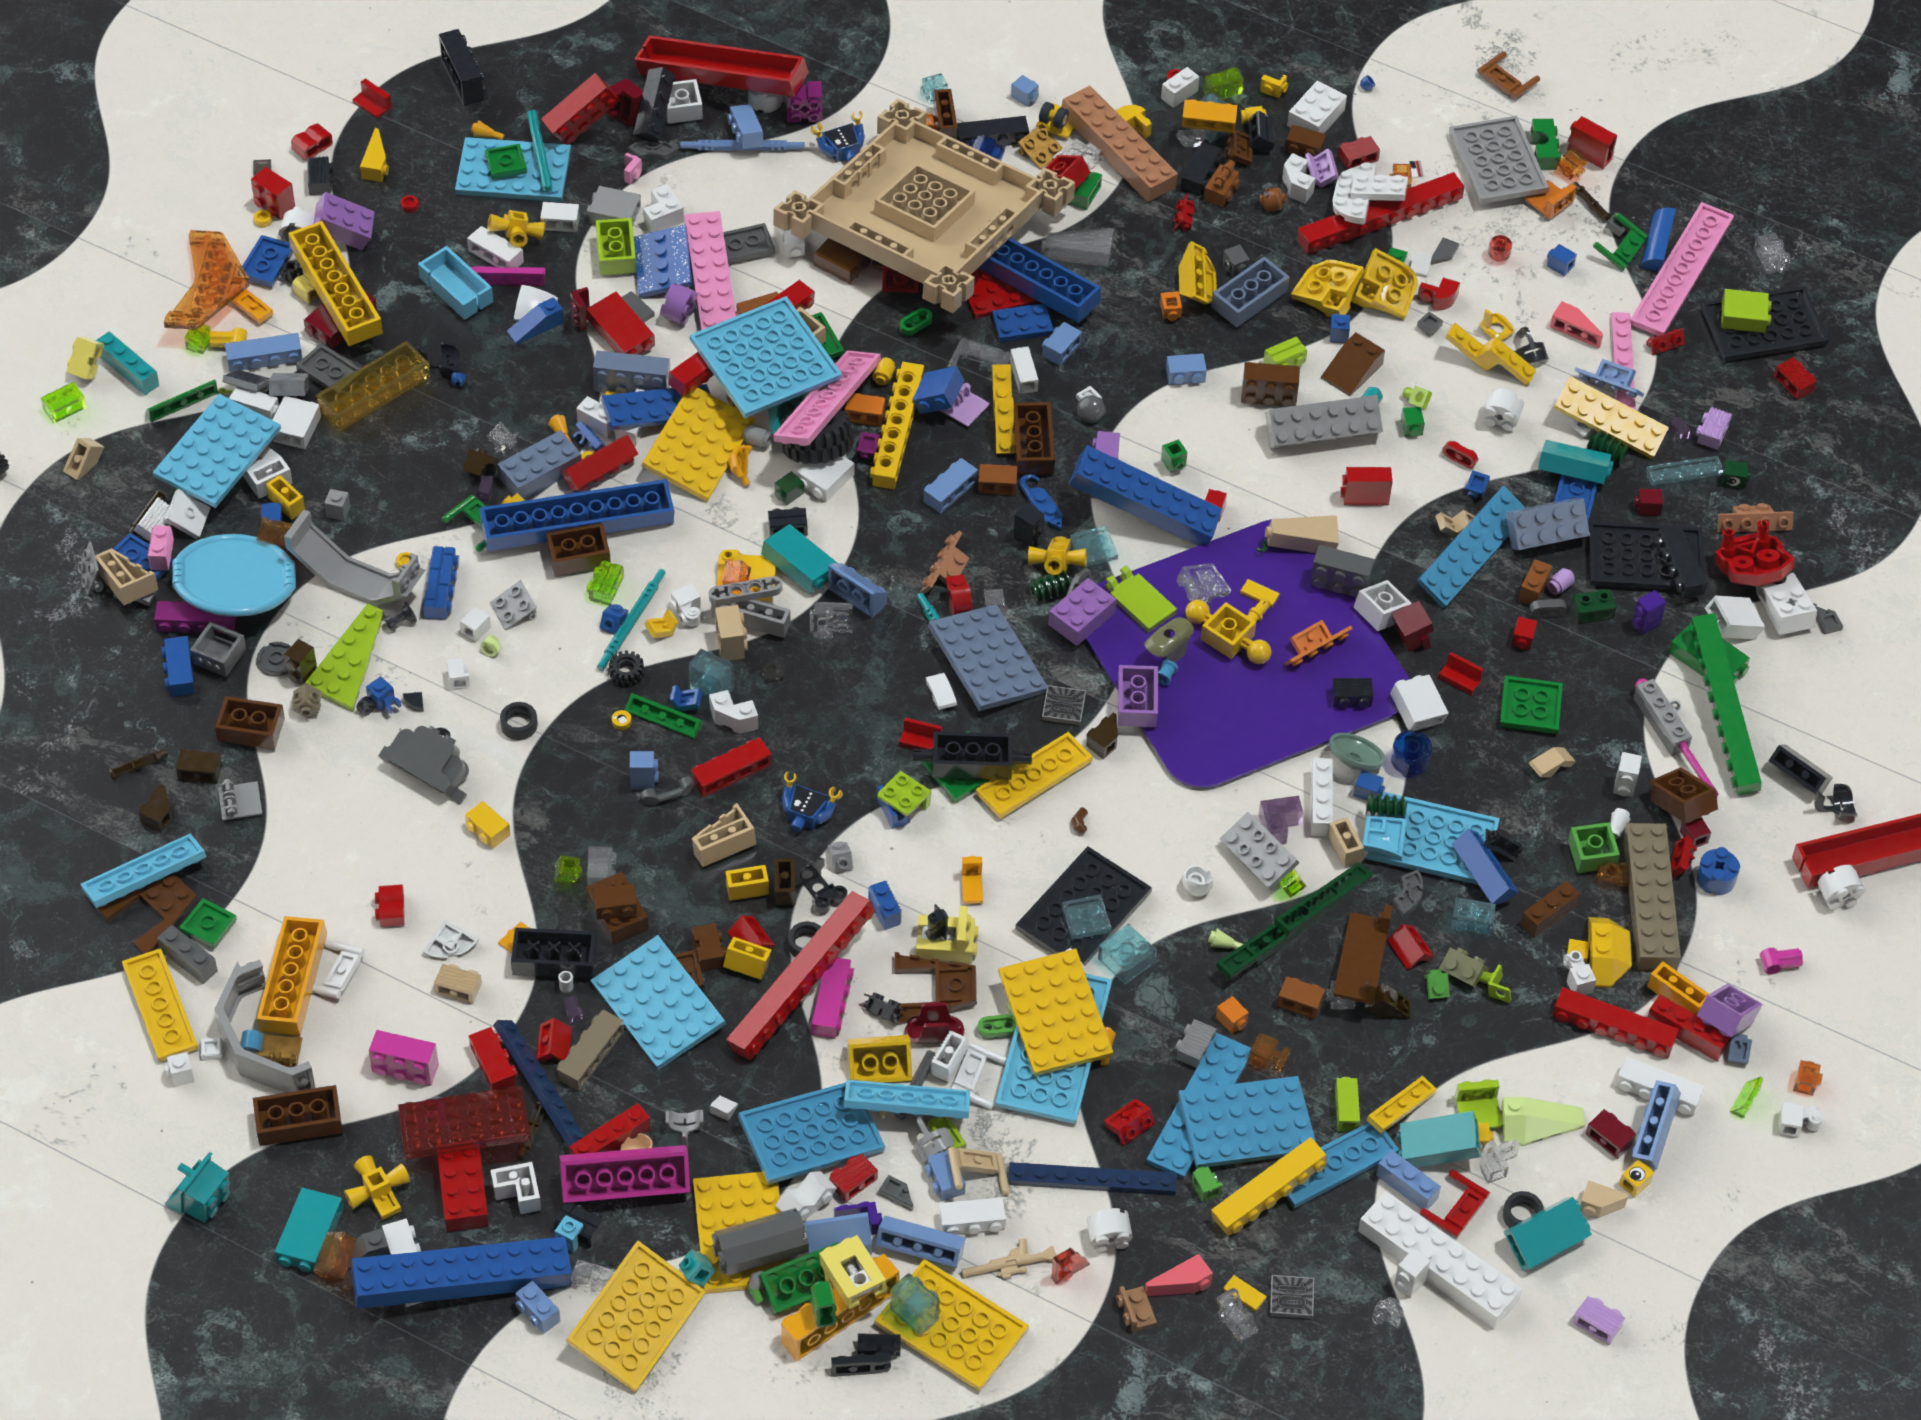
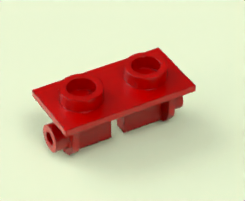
[1173,194,1195,231]
[1646,328,1685,355]

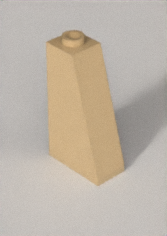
[1265,515,1339,553]

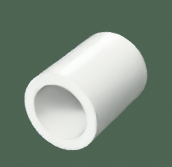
[558,971,574,993]

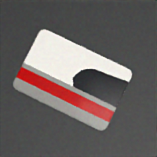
[1406,161,1423,177]

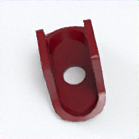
[905,1002,965,1044]

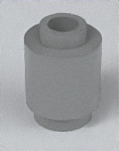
[743,425,772,448]

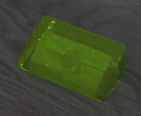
[1730,1077,1763,1119]

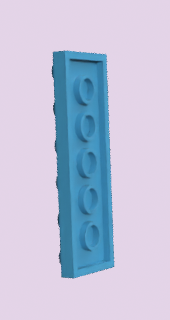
[1286,1123,1399,1208]

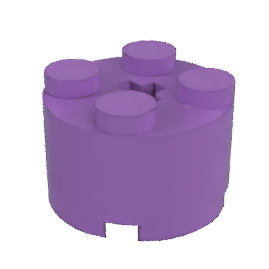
[660,283,698,326]

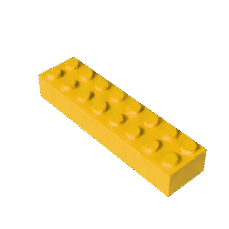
[288,221,383,346]

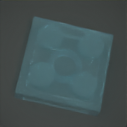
[1070,526,1118,568]
[1062,895,1111,939]

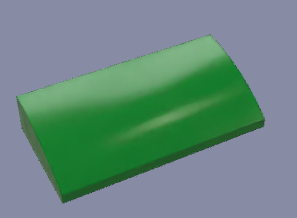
[760,1242,839,1315]

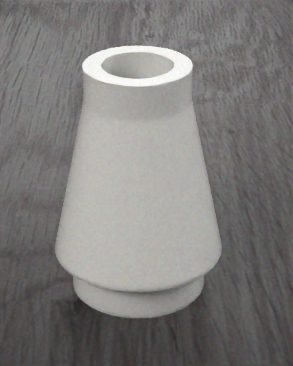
[1610,808,1631,839]

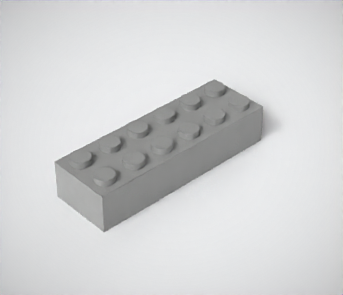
[1265,395,1383,449]

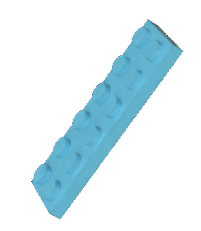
[80,834,207,908]
[844,1079,970,1119]

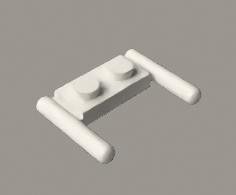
[312,940,365,999]
[951,1042,1007,1110]

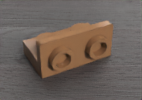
[1116,1286,1157,1333]

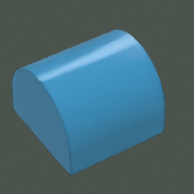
[240,1030,264,1054]

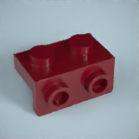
[570,287,590,331]

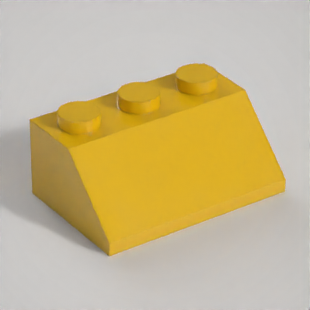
[847,1035,912,1083]

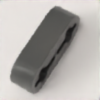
[1530,599,1567,618]

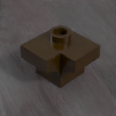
[462,447,500,478]

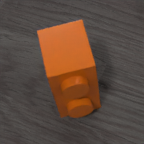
[845,393,885,427]

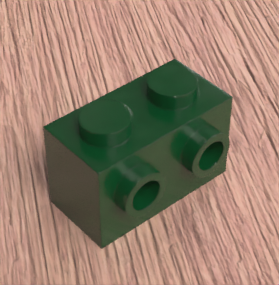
[1571,589,1617,624]

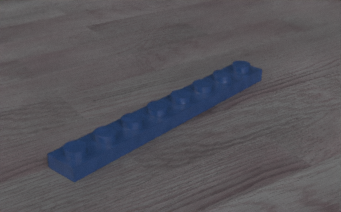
[493,1020,585,1147]
[1008,1162,1177,1195]

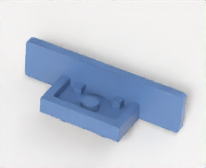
[1574,358,1644,398]

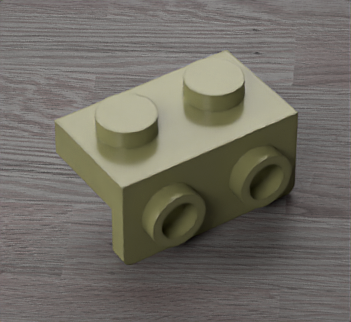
[1439,947,1490,987]

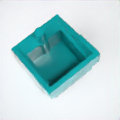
[165,1152,230,1223]

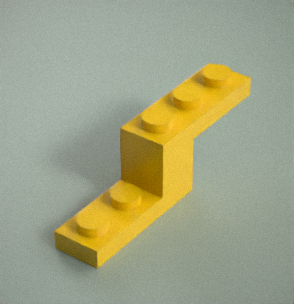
[1445,322,1536,385]
[992,364,1015,454]

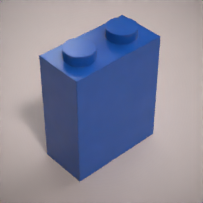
[912,366,964,414]

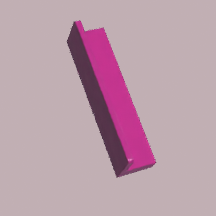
[471,266,546,286]

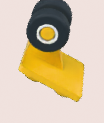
[1036,102,1074,139]

